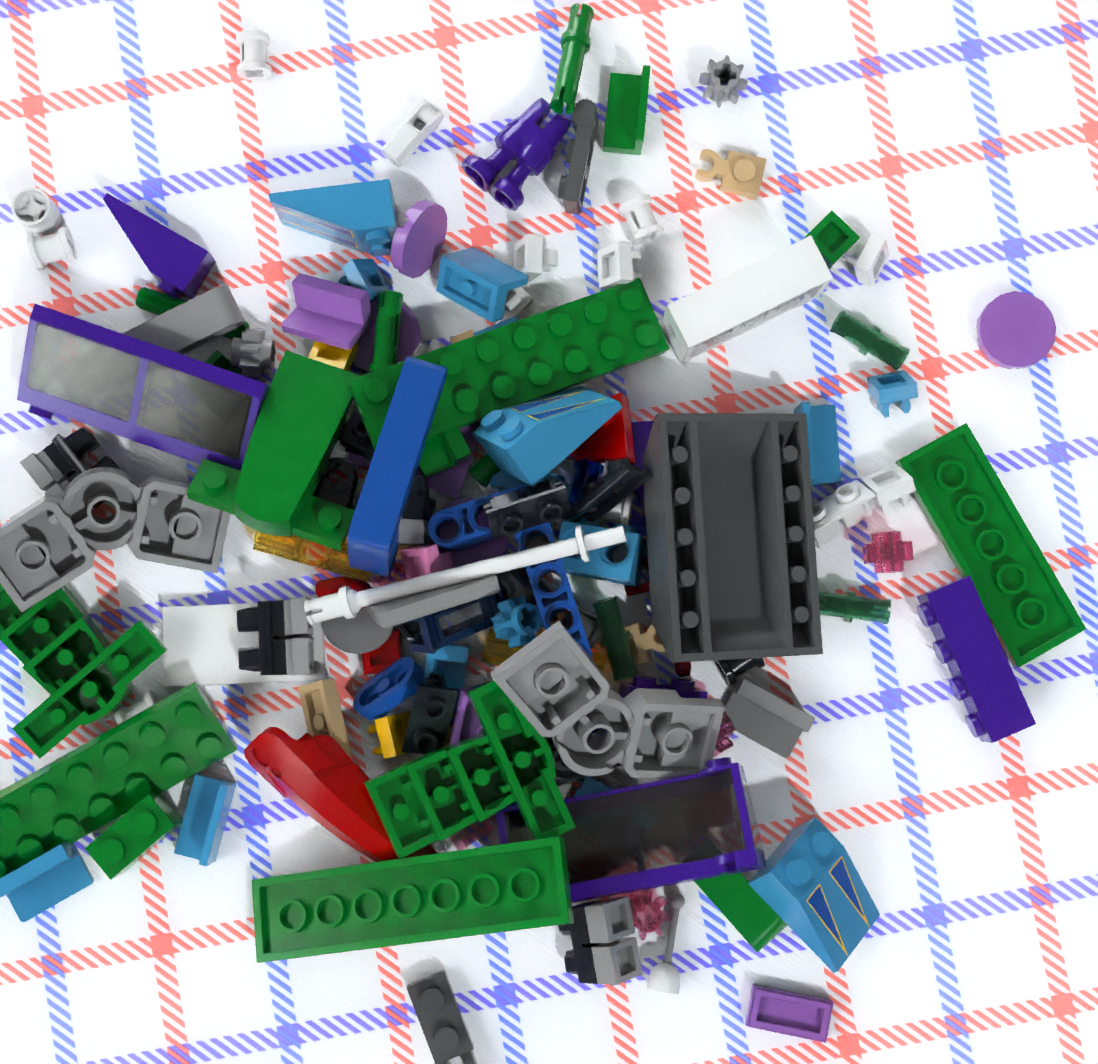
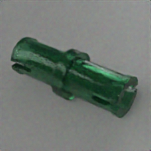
[829,309,910,371]
[819,591,891,624]
[592,596,638,681]

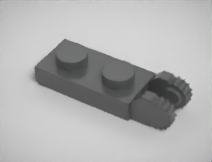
[558,98,598,215]
[406,970,477,1064]

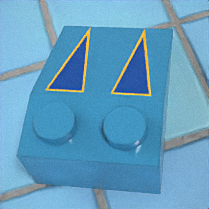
[269,179,399,256]
[472,386,622,487]
[748,817,880,973]

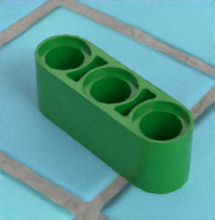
[679,837,787,953]

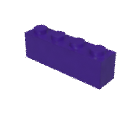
[916,576,1036,743]

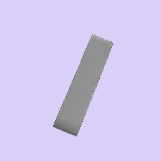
[55,285,245,404]

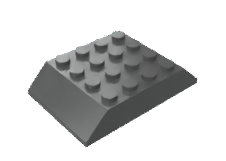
[642,413,823,663]

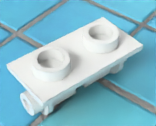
[812,480,876,548]

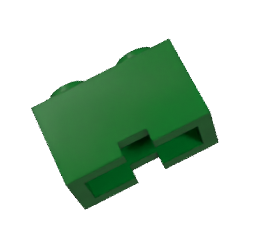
[84,792,183,880]

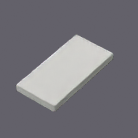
[162,603,326,687]

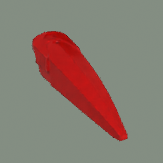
[244,727,437,862]

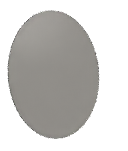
[322,608,393,654]

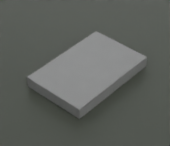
[366,575,500,629]

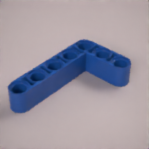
[347,356,448,578]
[428,485,593,660]

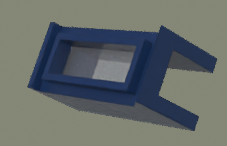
[408,582,507,654]

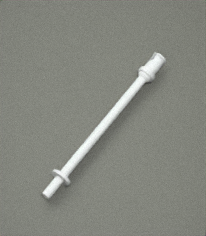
[304,525,627,625]

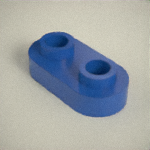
[353,657,424,721]

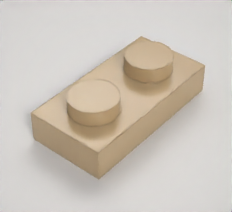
[298,678,352,757]

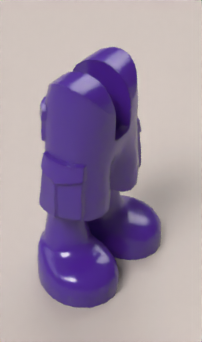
[461,97,571,211]

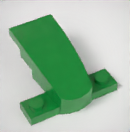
[187,350,360,551]
[0,584,168,759]
[363,680,576,859]

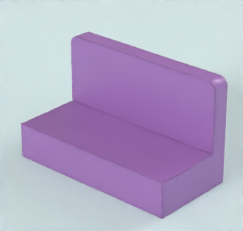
[281,273,373,350]

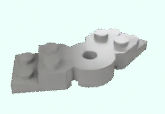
[0,467,231,612]
[490,621,725,779]

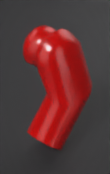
[315,576,372,608]

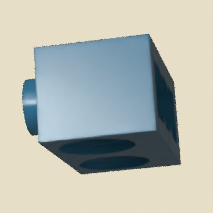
[558,517,647,587]

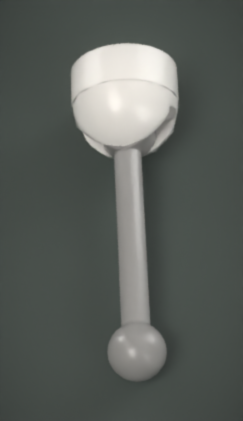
[647,893,685,994]

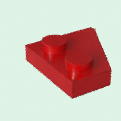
[565,392,636,465]

